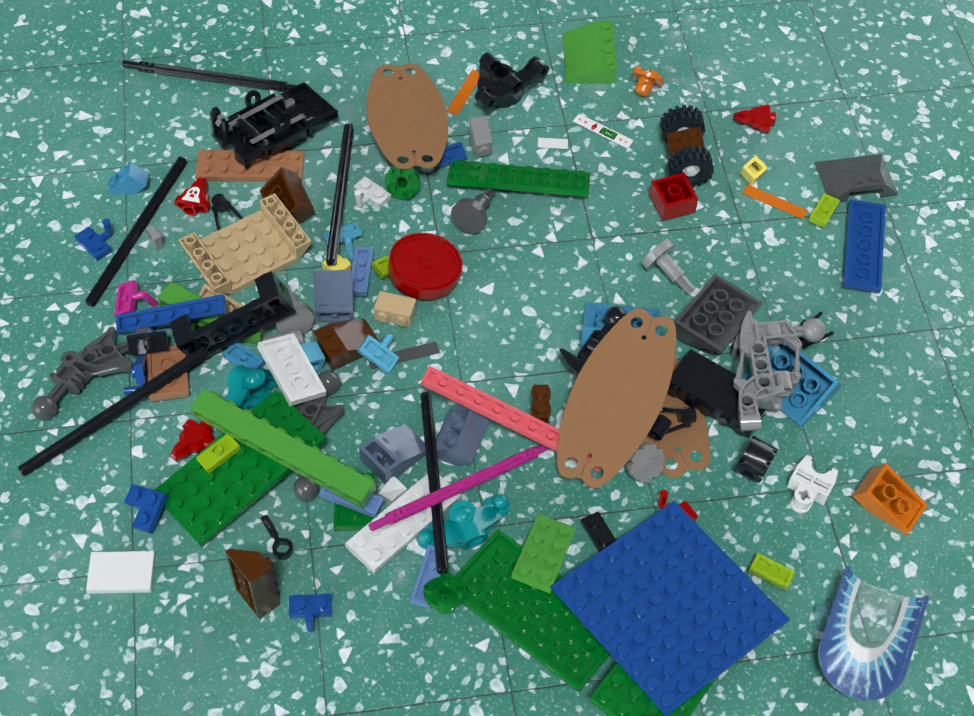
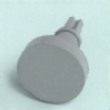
[641,238,696,295]
[276,284,314,335]

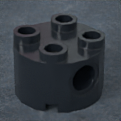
[734,435,778,483]

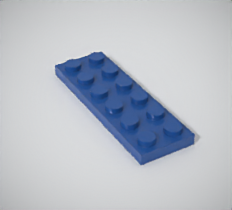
[843,199,886,293]

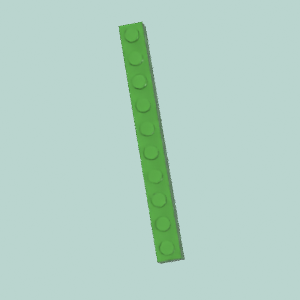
[190,389,376,509]

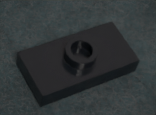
[127,330,169,356]

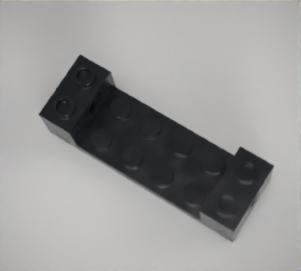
[169,271,296,358]

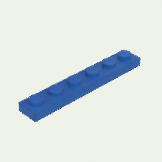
[115,294,227,335]

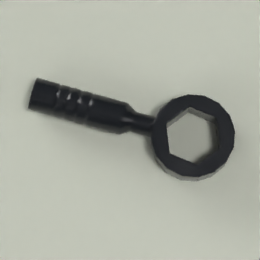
[261,515,293,560]

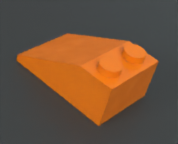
[852,463,928,535]

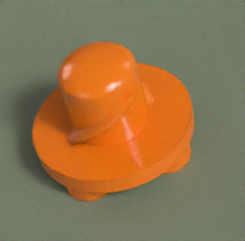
[631,66,664,97]

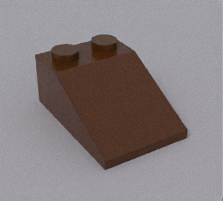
[313,319,381,371]

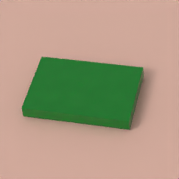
[334,473,375,532]

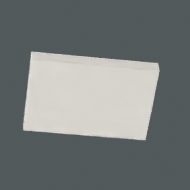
[86,551,155,594]

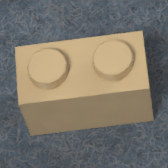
[374,291,417,327]

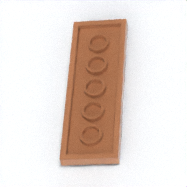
[195,150,304,182]

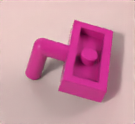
[114,280,158,316]

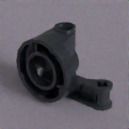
[475,52,549,110]

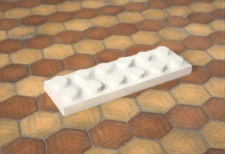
[345,474,462,574]

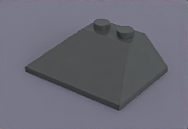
[815,154,898,203]

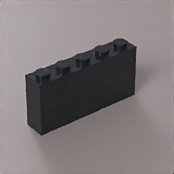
[668,349,769,439]

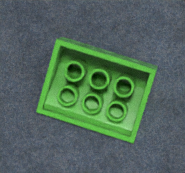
[562,21,617,83]

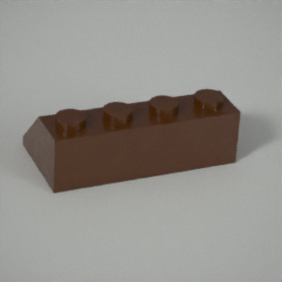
[225,549,280,619]

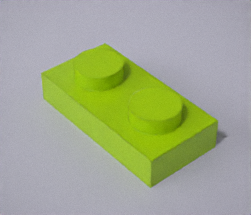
[808,193,840,228]

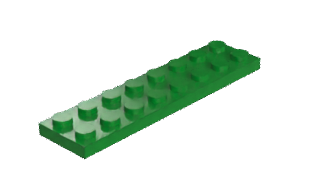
[447,160,590,197]

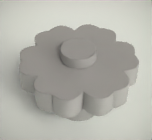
[626,442,665,483]

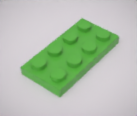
[511,513,577,593]

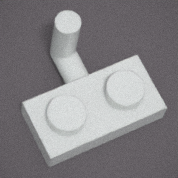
[353,177,391,209]

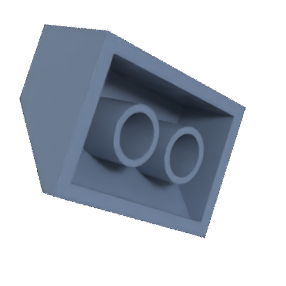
[436,405,490,466]

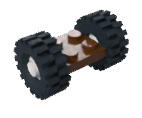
[660,105,714,188]

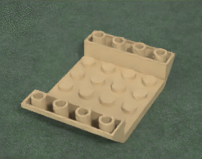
[178,193,312,295]

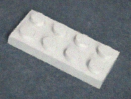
[257,333,327,406]

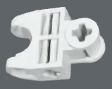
[787,455,838,514]

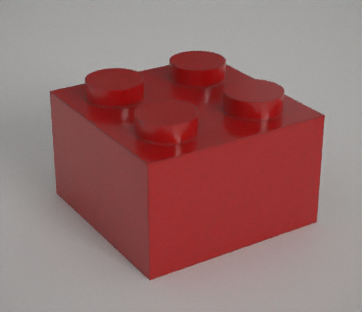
[649,173,698,221]

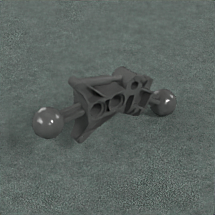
[31,327,155,420]
[293,370,345,502]

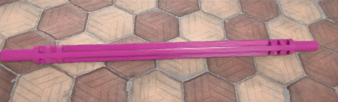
[368,445,550,531]

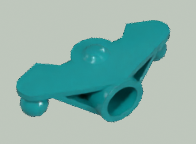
[226,365,279,410]
[417,494,510,550]

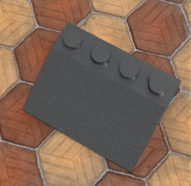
[674,274,762,354]

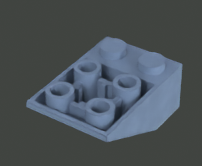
[313,270,354,323]
[359,424,426,484]

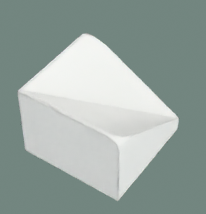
[379,476,407,505]

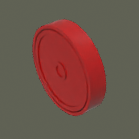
[387,233,462,300]

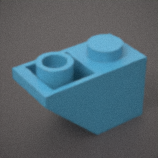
[108,162,149,194]

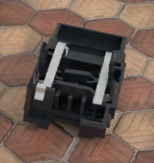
[210,82,338,166]

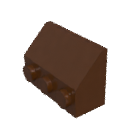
[260,167,315,224]

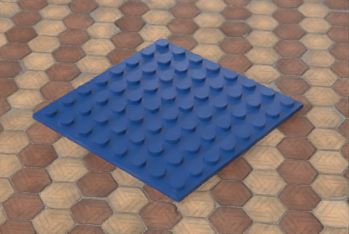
[550,501,790,716]

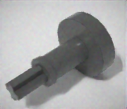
[451,188,496,234]

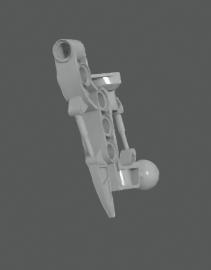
[733,311,826,432]

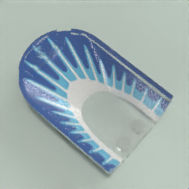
[818,565,929,701]

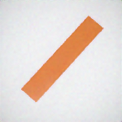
[446,69,479,115]
[742,184,808,219]

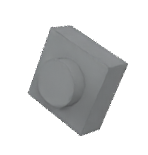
[146,225,164,251]

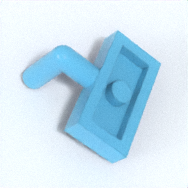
[322,222,362,259]
[357,334,399,373]

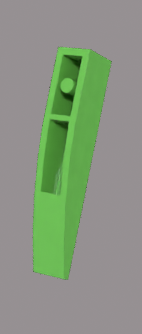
[157,282,263,345]

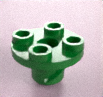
[385,166,420,199]
[424,573,466,614]

